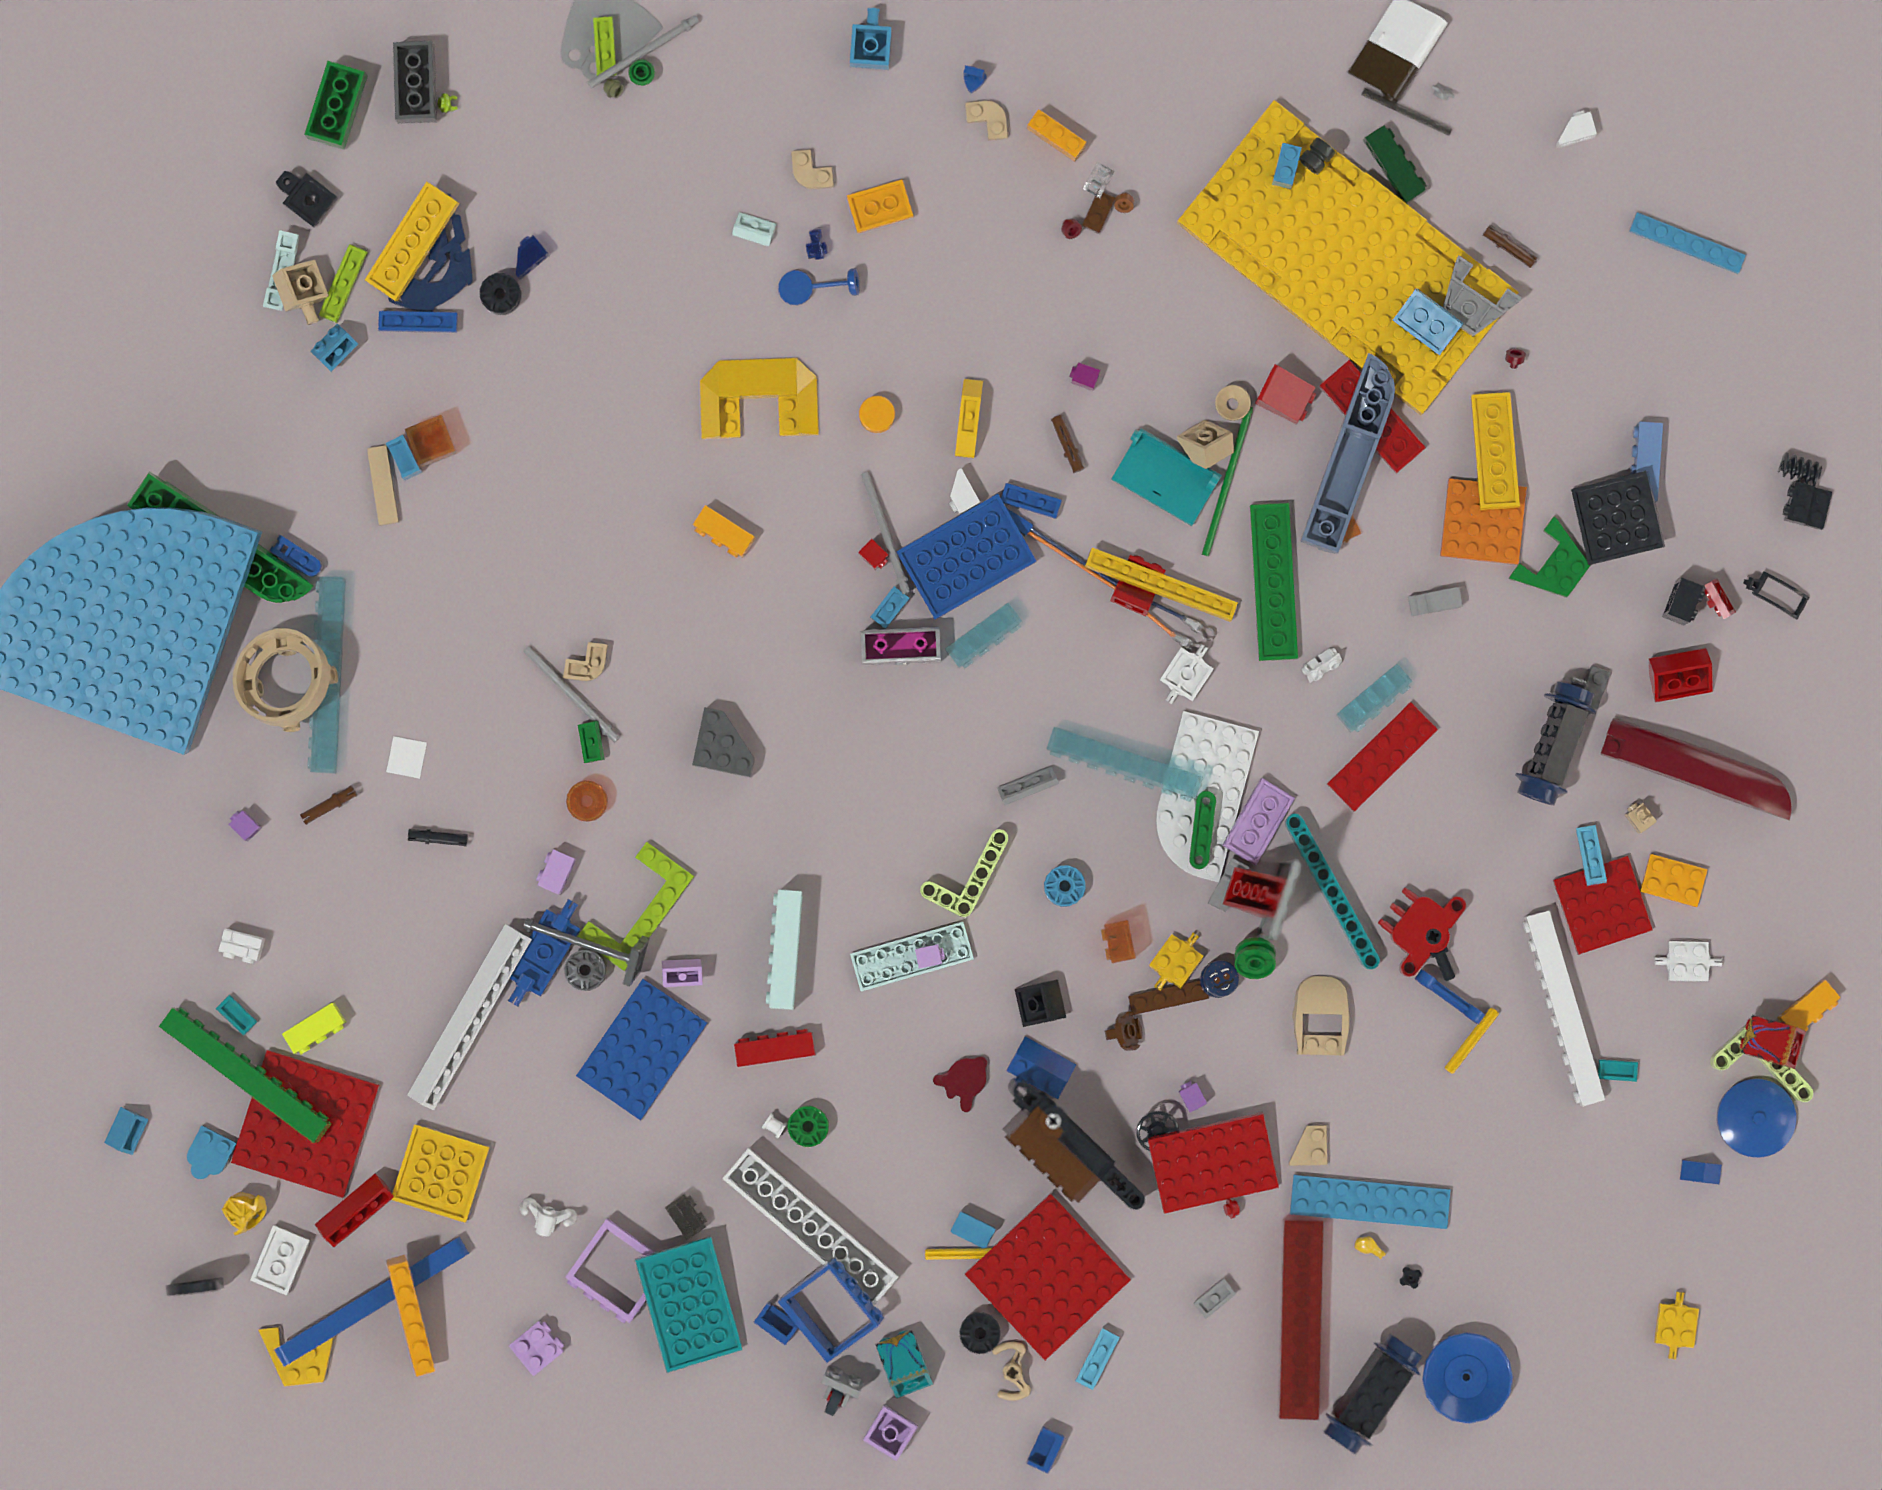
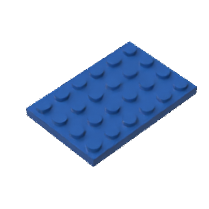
[896,494,1037,620]
[576,979,707,1121]

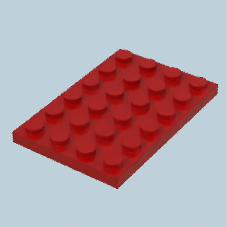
[1147,1112,1279,1214]

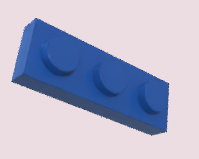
[1001,483,1062,519]

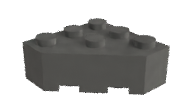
[692,707,755,778]

